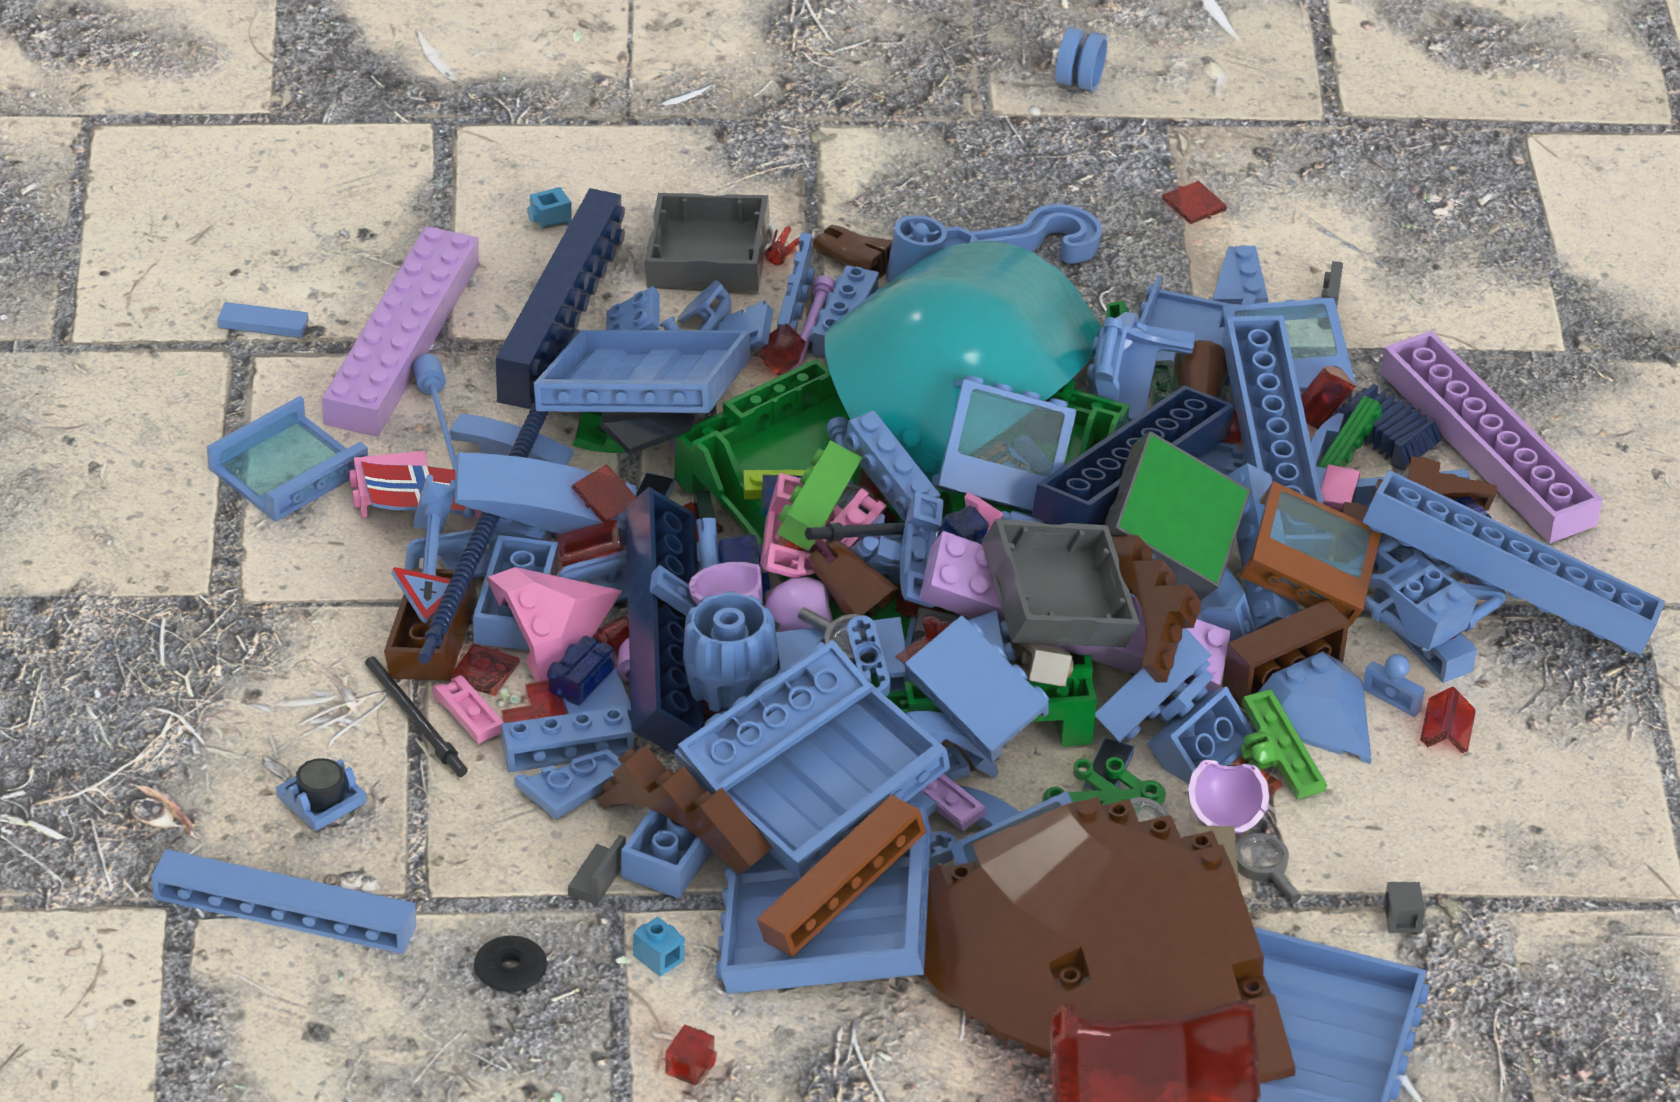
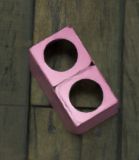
[1321,464,1361,511]

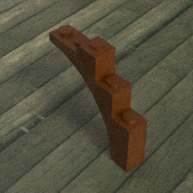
[1331,456,1497,572]
[1111,535,1202,683]
[596,745,772,875]

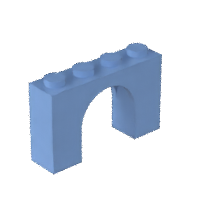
[776,617,910,692]

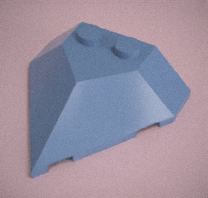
[1245,651,1371,764]

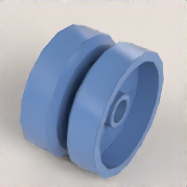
[1055,26,1108,92]

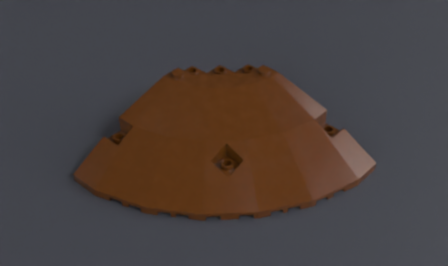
[918,797,1295,1087]

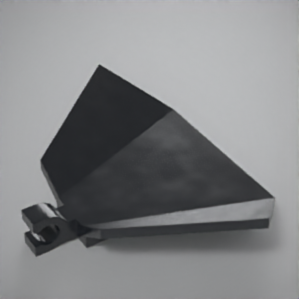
[600,412,715,455]

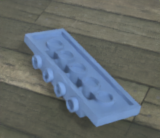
[678,640,873,793]

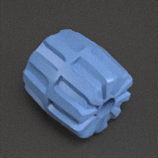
[683,592,778,712]

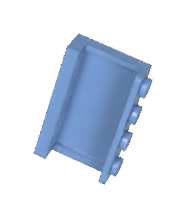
[905,615,1049,763]

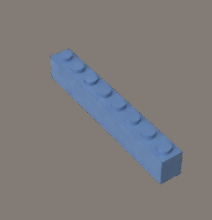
[151,849,417,954]

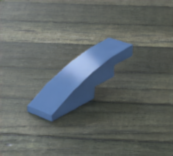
[449,413,574,465]

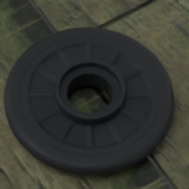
[474,935,547,992]

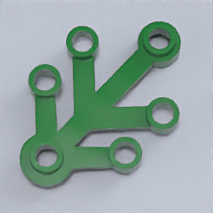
[1042,757,1166,817]

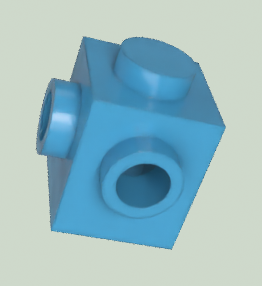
[633,916,685,977]

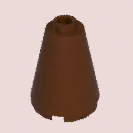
[1173,340,1229,398]

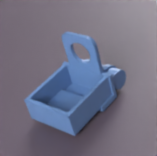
[850,514,901,586]

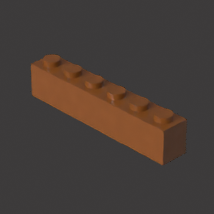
[757,795,926,957]

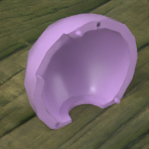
[688,562,763,605]
[764,577,833,632]
[1187,760,1269,835]

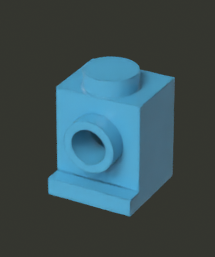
[527,187,572,228]

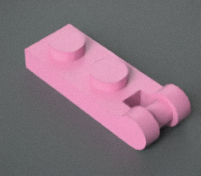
[815,488,887,559]
[432,675,504,744]

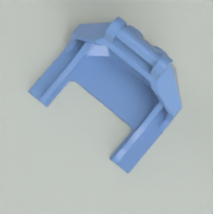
[1086,312,1196,422]

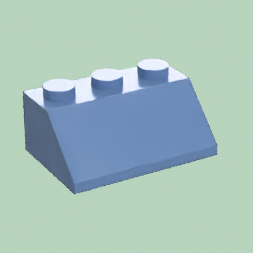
[1147,686,1254,784]

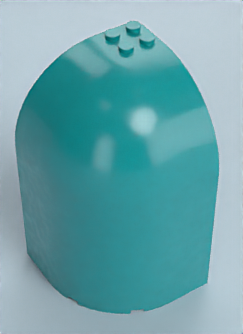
[824,241,1102,480]

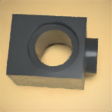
[1384,882,1425,933]

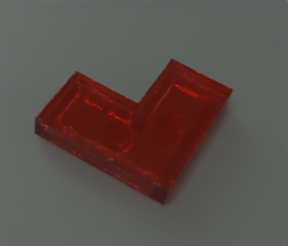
[501,679,567,723]

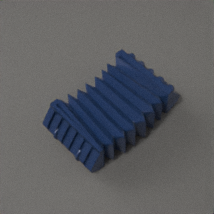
[1328,384,1442,468]

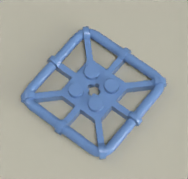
[1339,537,1506,651]

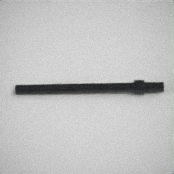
[805,519,962,542]
[365,656,468,777]

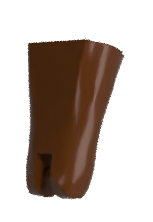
[813,225,892,279]
[809,541,899,619]

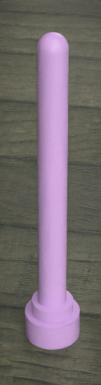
[788,275,835,371]

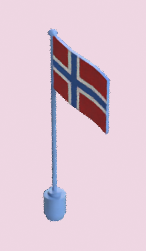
[361,353,475,519]

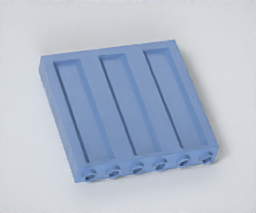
[534,330,751,413]
[674,641,950,879]
[716,807,931,994]
[1181,927,1430,1102]

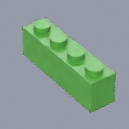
[777,440,862,552]

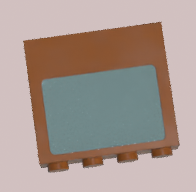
[1240,481,1381,627]

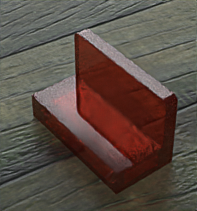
[1420,686,1476,753]

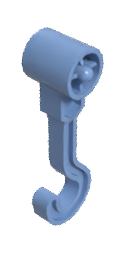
[886,204,1103,282]

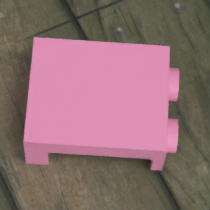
[349,451,428,518]

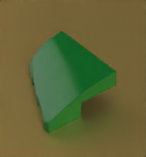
[573,412,626,453]

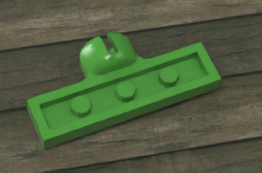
[1241,689,1327,800]

